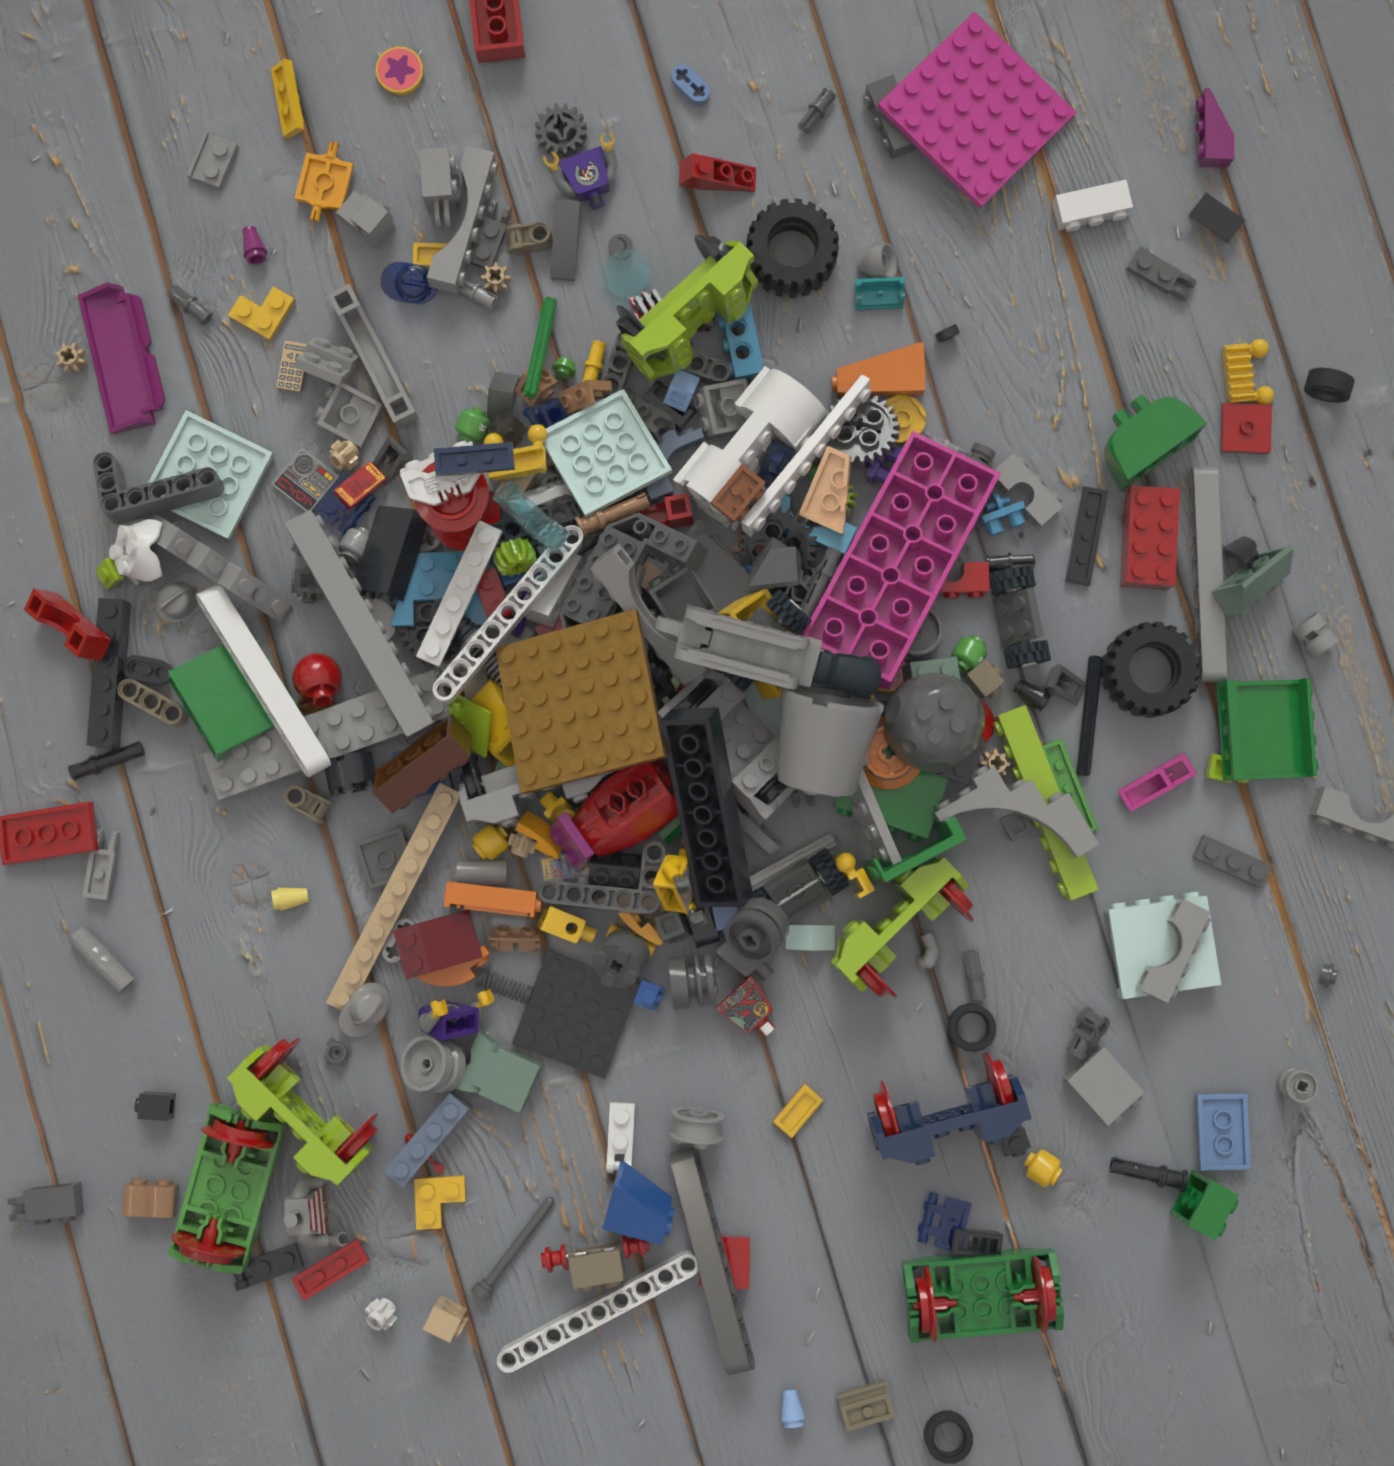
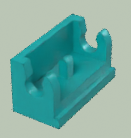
[854,277,905,311]

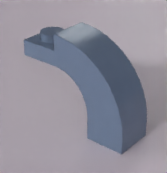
[645,428,704,504]

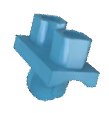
[978,493,1025,537]

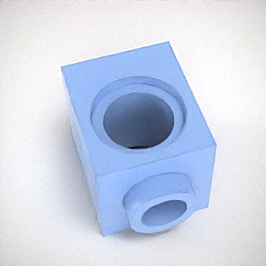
[663,369,700,412]

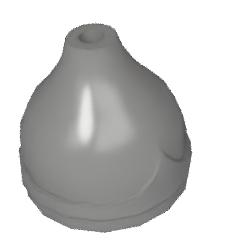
[857,243,897,278]

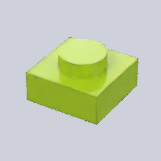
[95,557,124,591]

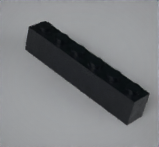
[86,598,131,749]

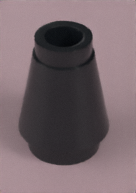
[1013,679,1052,711]

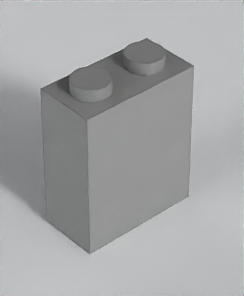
[1063,1045,1145,1126]

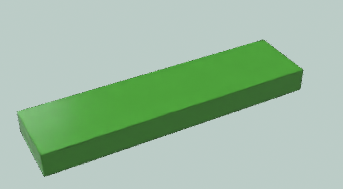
[1042,738,1098,832]

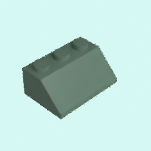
[1211,545,1294,616]

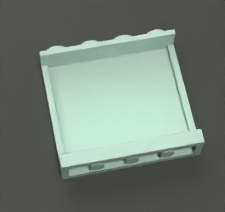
[1104,892,1221,999]

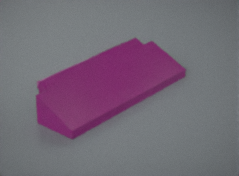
[77,282,165,434]

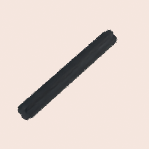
[1076,655,1103,776]

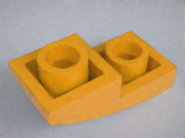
[515,811,563,859]
[618,913,663,945]

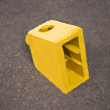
[537,904,597,944]

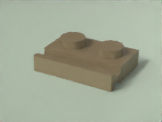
[836,1379,895,1432]

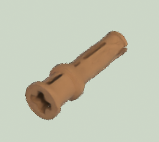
[575,493,650,538]

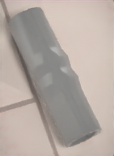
[68,926,135,994]

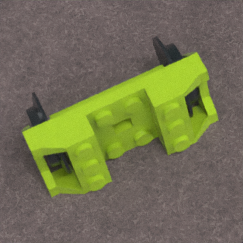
[616,234,759,382]

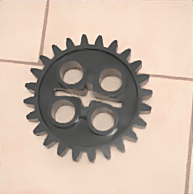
[826,395,900,468]

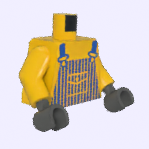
[653,849,707,927]

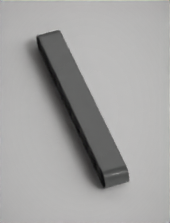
[670,1147,755,1375]

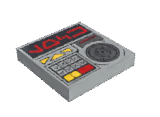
[271,447,341,512]

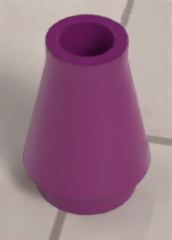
[242,226,267,265]

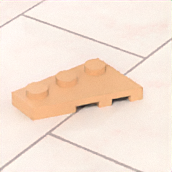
[799,446,851,534]

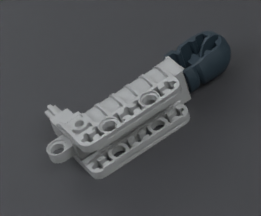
[655,604,882,699]

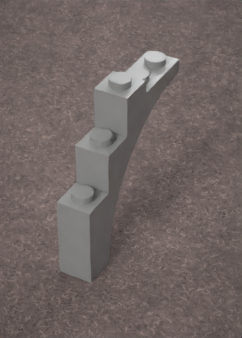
[152,514,293,622]
[932,765,1099,858]

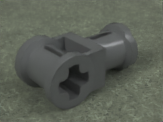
[1066,1006,1110,1060]

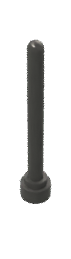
[471,1197,555,1302]

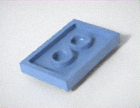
[1195,1093,1251,1171]

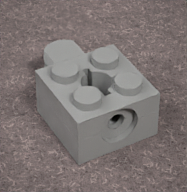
[419,147,461,229]

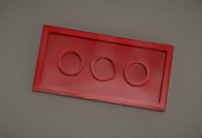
[0,801,99,865]

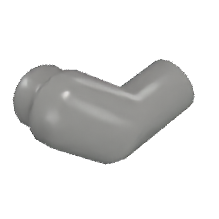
[918,932,940,970]

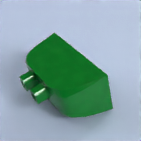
[1104,395,1207,492]

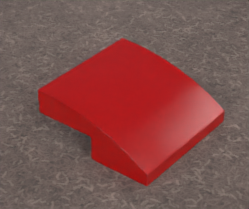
[699,1234,750,1289]

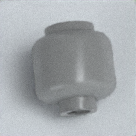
[338,527,370,565]

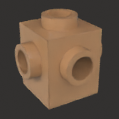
[514,367,558,407]

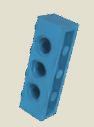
[717,302,763,381]

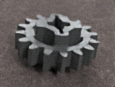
[535,103,587,157]

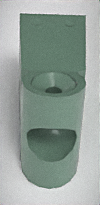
[455,1030,544,1113]

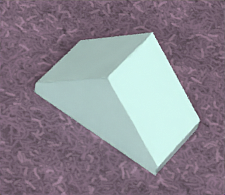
[785,925,835,951]

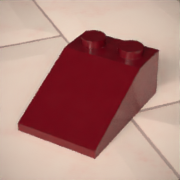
[393,909,483,979]

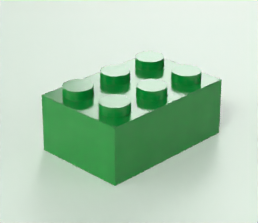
[1169,1169,1239,1241]

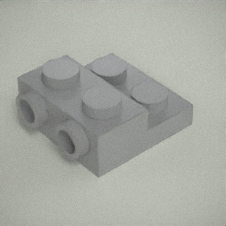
[294,337,359,386]
[693,378,748,437]
[313,383,382,448]

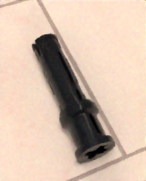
[1109,1157,1188,1193]

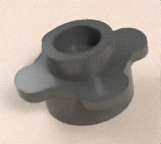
[324,1039,351,1066]

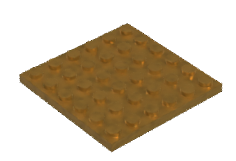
[495,609,667,794]

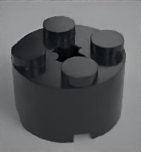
[324,751,376,797]

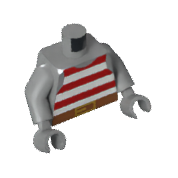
[283,1176,347,1248]

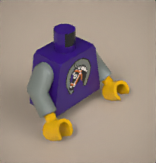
[542,132,617,210]
[418,989,494,1041]

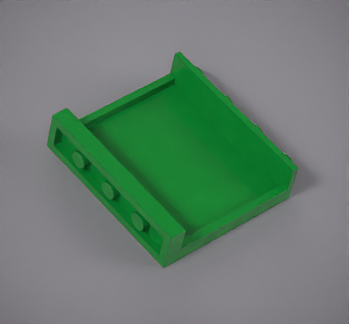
[168,638,299,762]
[1216,678,1318,781]
[833,746,948,842]
[863,816,967,883]

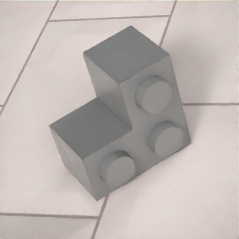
[336,190,395,249]

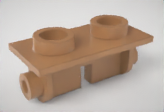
[490,925,542,952]

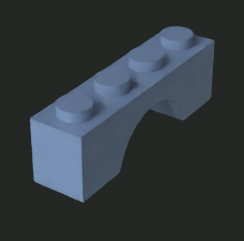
[384,1090,472,1187]

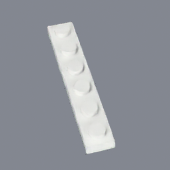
[416,521,503,667]

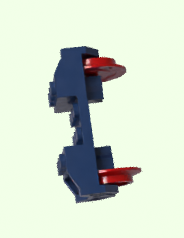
[867,1052,1032,1165]

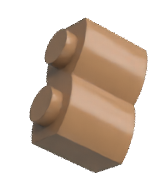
[122,1178,179,1218]

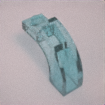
[493,481,571,552]

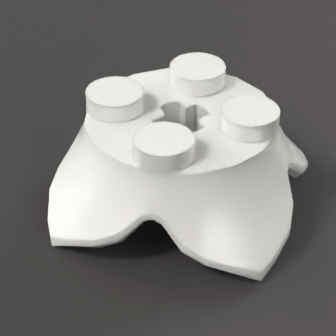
[109,519,162,585]

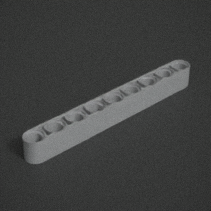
[1189,467,1227,683]

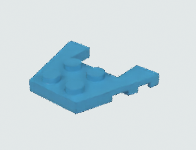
[391,552,487,627]

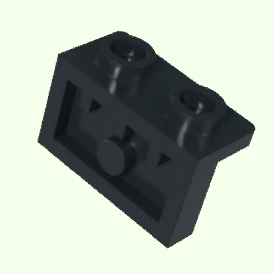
[588,852,642,890]

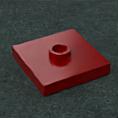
[1220,403,1272,454]

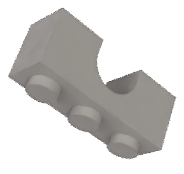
[995,453,1063,530]

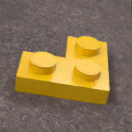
[228,286,296,341]
[414,1175,466,1230]

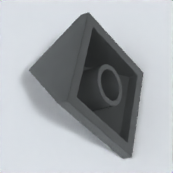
[748,537,802,591]

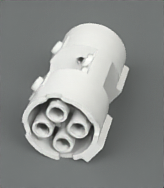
[673,366,828,531]

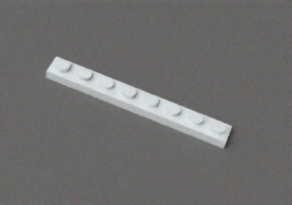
[741,374,871,537]

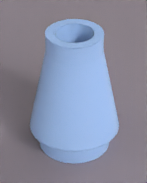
[781,1389,806,1428]

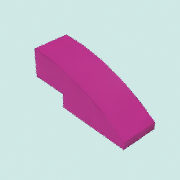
[1118,752,1197,812]

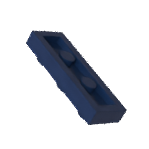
[434,442,515,477]

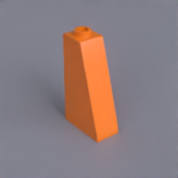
[831,342,926,398]

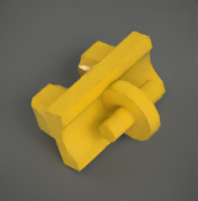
[540,791,575,823]

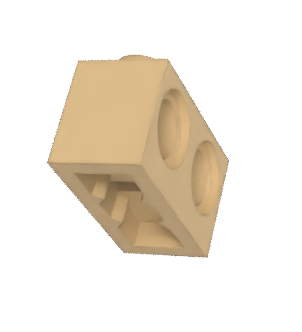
[423,1295,468,1343]

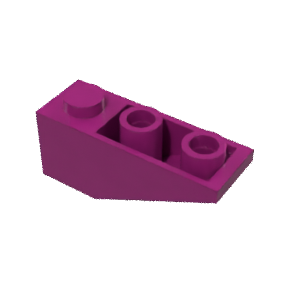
[1195,88,1235,167]

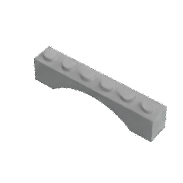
[427,145,498,294]
[328,284,420,429]
[590,543,708,685]

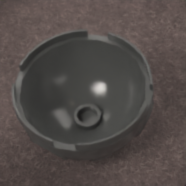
[884,673,985,773]

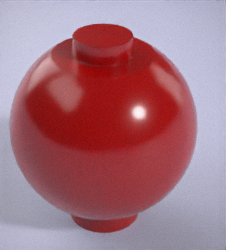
[292,653,342,707]

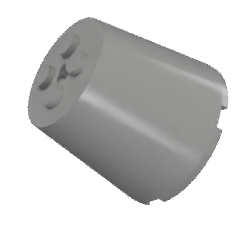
[778,686,884,797]

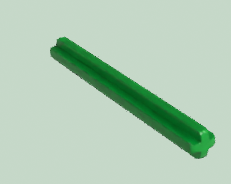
[523,296,557,399]

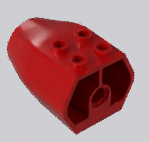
[572,760,679,857]

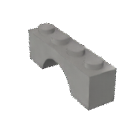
[1309,786,1394,850]
[1135,899,1211,1003]

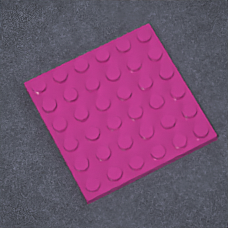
[876,11,1076,209]

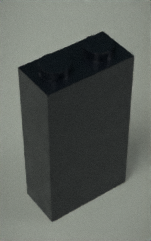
[355,505,428,603]

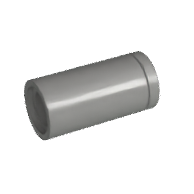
[456,860,508,885]

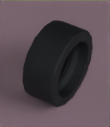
[1304,367,1355,403]
[947,1003,996,1052]
[924,1410,973,1464]

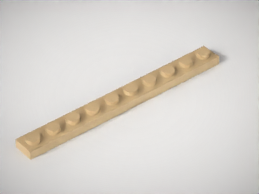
[326,782,460,1010]

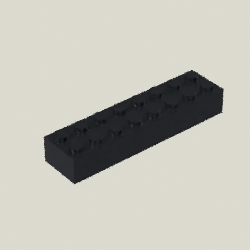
[660,707,753,907]

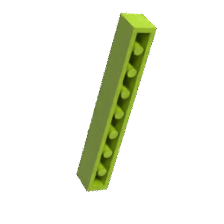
[993,705,1099,900]

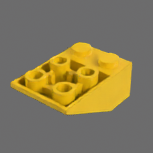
[470,679,516,767]

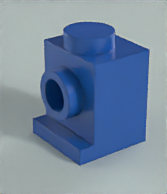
[633,978,665,1011]

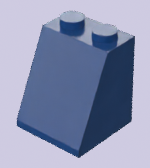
[602,1160,675,1245]

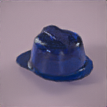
[380,262,437,304]

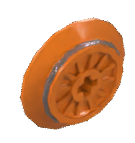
[863,717,921,790]

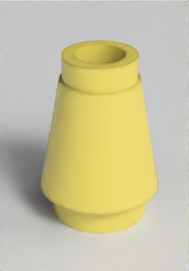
[271,887,309,911]

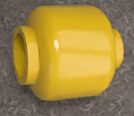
[471,824,509,861]
[1024,1149,1063,1188]

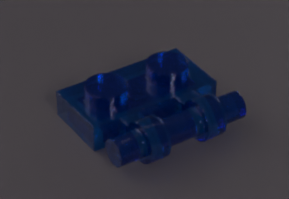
[313,472,376,535]
[917,1192,971,1251]

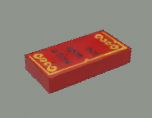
[333,461,387,511]

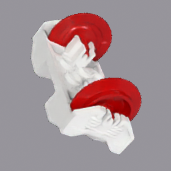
[400,441,500,551]

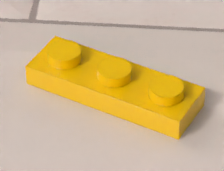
[271,59,304,139]

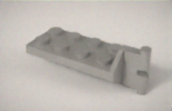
[850,756,902,868]

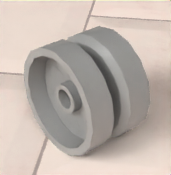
[400,1036,466,1094]

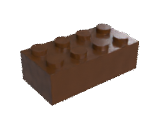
[373,714,471,814]

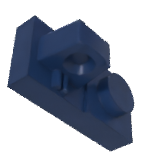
[758,440,795,488]

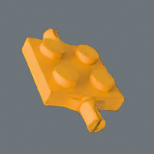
[295,141,354,223]

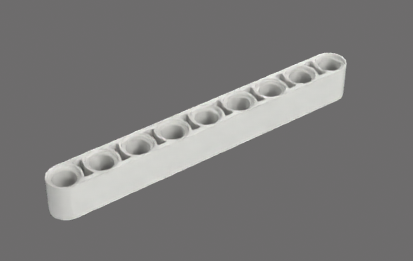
[433,525,583,705]
[195,584,331,778]
[497,1250,699,1373]

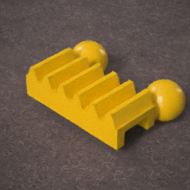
[1221,339,1274,405]
[484,424,548,482]
[834,853,875,898]

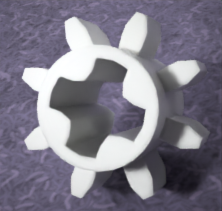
[365,1298,397,1331]

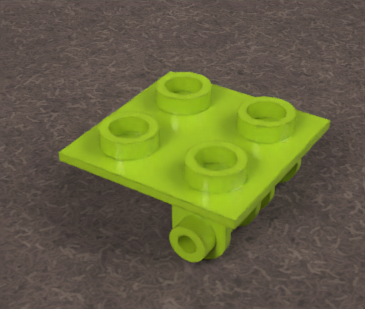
[449,695,491,758]

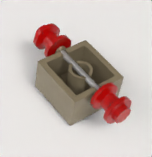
[541,1235,650,1292]

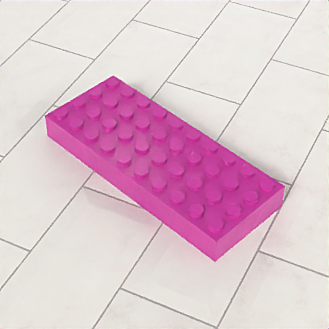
[801,431,1001,690]

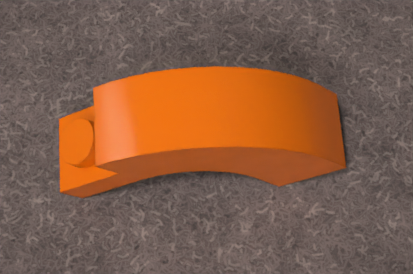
[400,945,492,987]

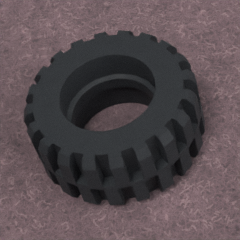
[746,198,839,298]
[1101,622,1201,718]

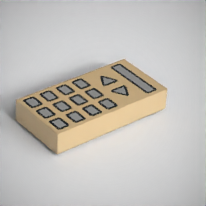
[276,340,306,393]

